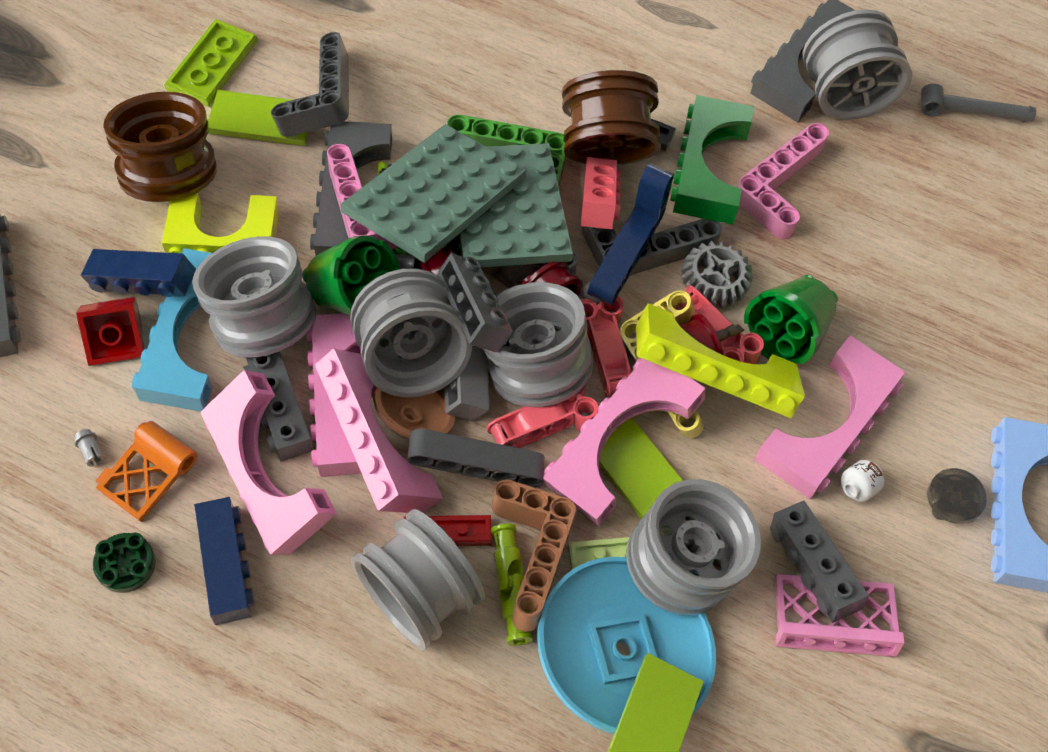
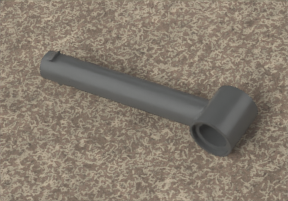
[921,83,1036,122]

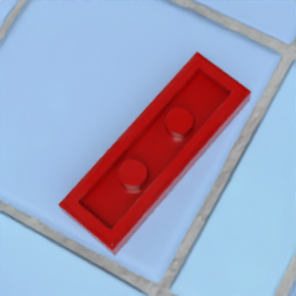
[404,515,492,546]

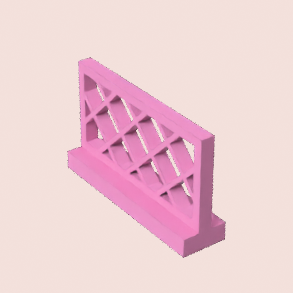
[775,574,905,657]

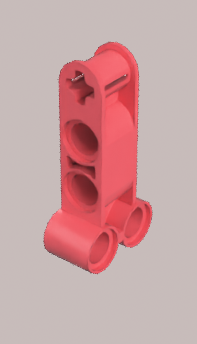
[675,285,764,364]
[581,296,632,398]
[486,385,598,448]

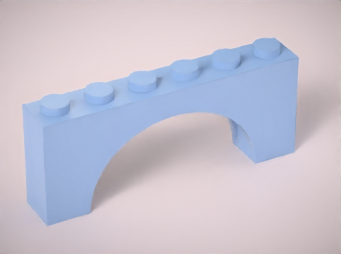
[991,417,1048,593]

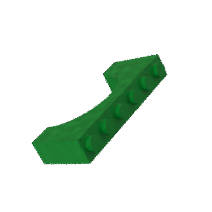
[670,95,754,225]

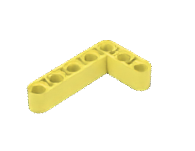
[620,290,704,438]

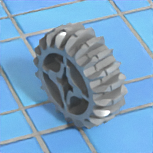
[681,240,753,309]

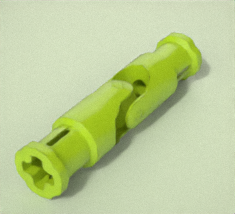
[491,523,533,646]

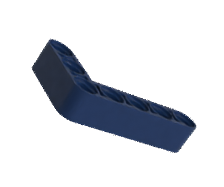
[587,163,674,305]

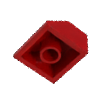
[76,297,144,366]

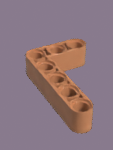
[491,480,576,632]

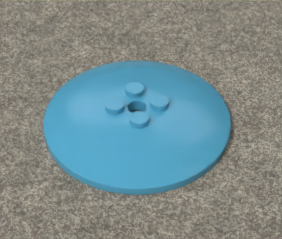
[537,557,716,734]

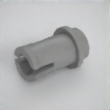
[74,429,105,467]

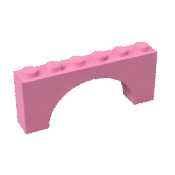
[307,313,386,477]
[754,335,905,499]
[315,348,443,513]
[543,358,705,527]
[201,370,337,555]

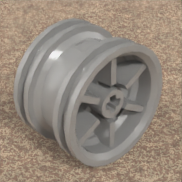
[803,9,912,120]
[192,236,316,358]
[350,269,472,397]
[483,282,594,407]
[626,479,761,615]
[351,509,485,651]

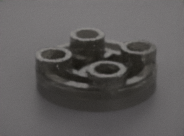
[927,468,987,524]

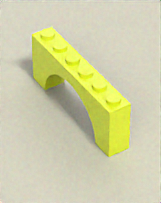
[636,303,805,418]

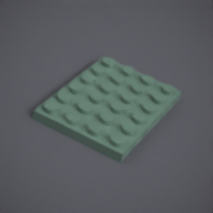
[341,124,527,263]
[459,143,573,267]

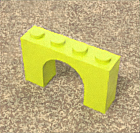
[162,193,280,253]

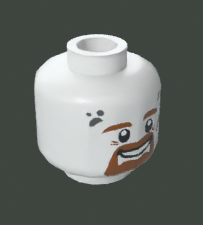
[841,460,884,502]

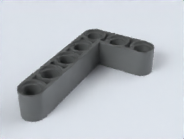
[271,32,349,137]
[581,219,722,275]

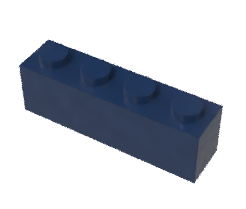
[80,249,196,297]
[194,497,255,625]

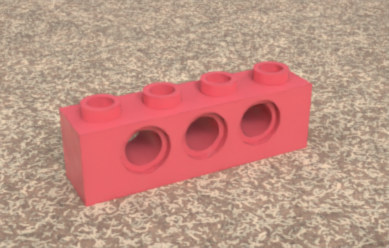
[581,157,621,229]

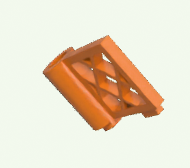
[95,421,198,522]

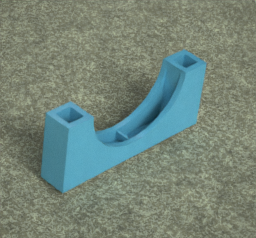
[132,248,212,411]

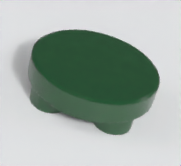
[93,532,156,593]

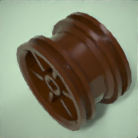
[562,70,661,164]
[103,91,217,202]

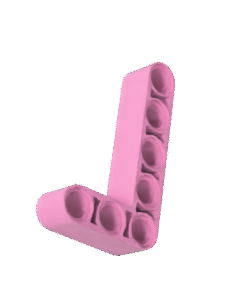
[738,123,829,239]
[327,144,399,249]

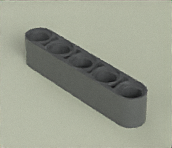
[407,429,545,488]

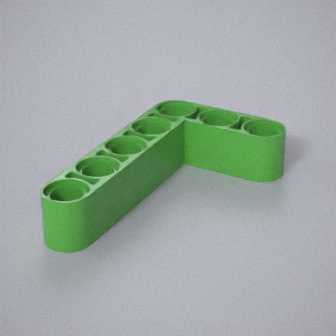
[447,114,566,187]

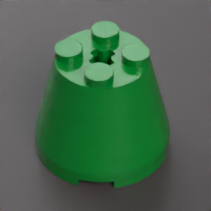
[302,235,400,316]
[744,275,838,365]

